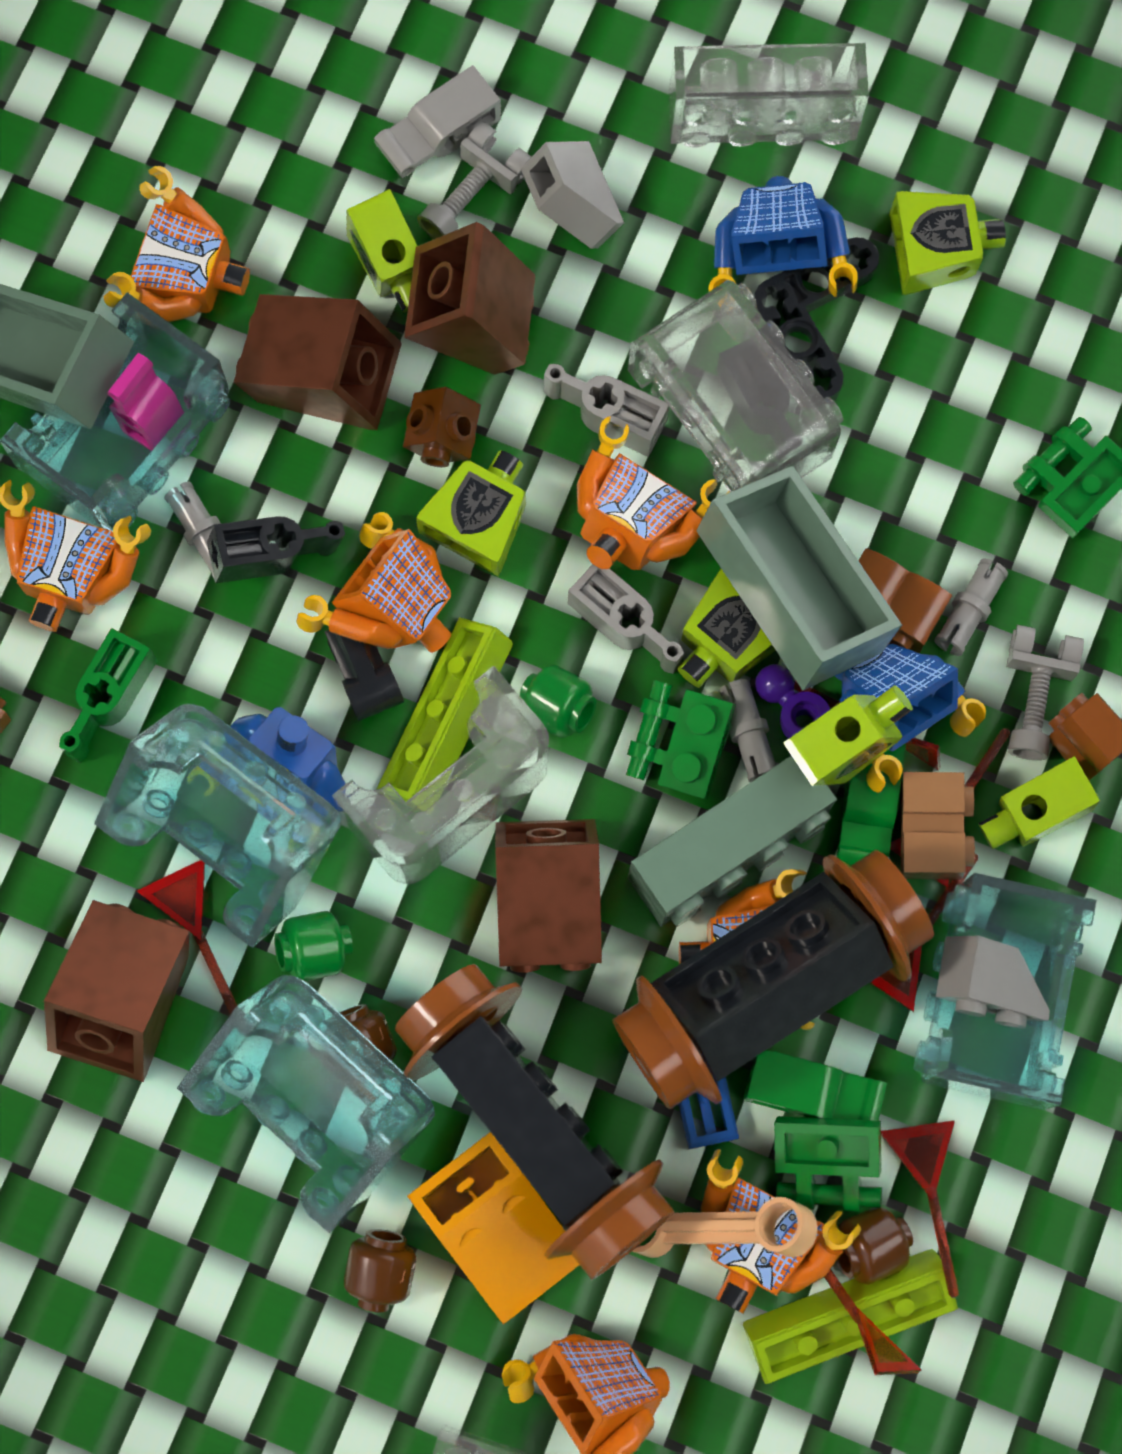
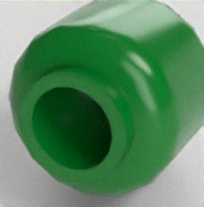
[520,665,597,738]
[274,911,353,982]

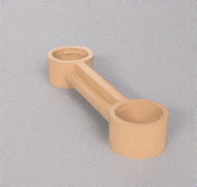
[632,1197,817,1258]

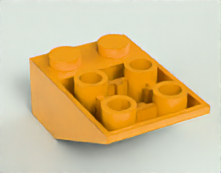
[407,1132,579,1325]

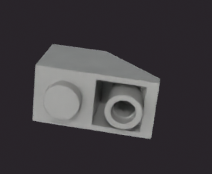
[521,141,624,249]
[936,936,1050,1028]

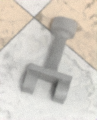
[417,121,532,239]
[1006,624,1084,761]

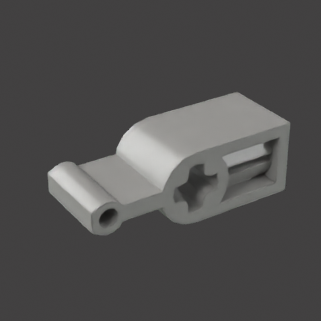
[374,65,501,178]
[544,364,670,457]
[568,564,684,674]

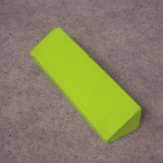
[375,617,513,816]
[743,1249,958,1385]

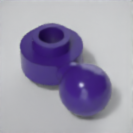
[755,664,830,739]

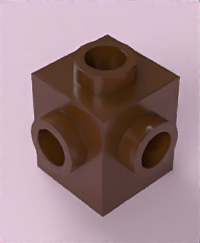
[403,387,481,468]

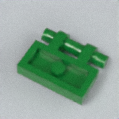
[1013,417,1122,539]
[626,680,736,800]
[774,1116,882,1212]

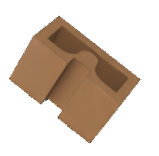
[900,772,975,880]

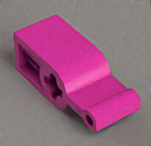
[107,352,187,456]

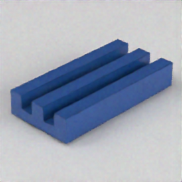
[678,1077,739,1150]

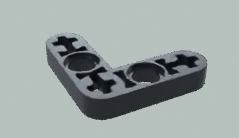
[752,237,879,406]

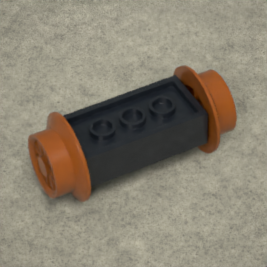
[612,850,934,1109]
[395,964,675,1280]

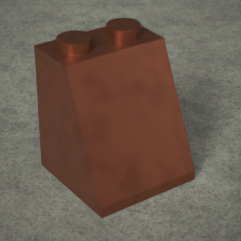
[404,222,535,375]
[233,294,402,430]
[495,819,602,973]
[44,900,189,1082]

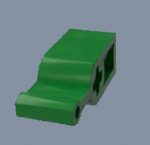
[59,628,158,763]
[837,743,906,866]
[743,1049,887,1121]

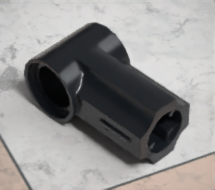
[325,629,404,722]

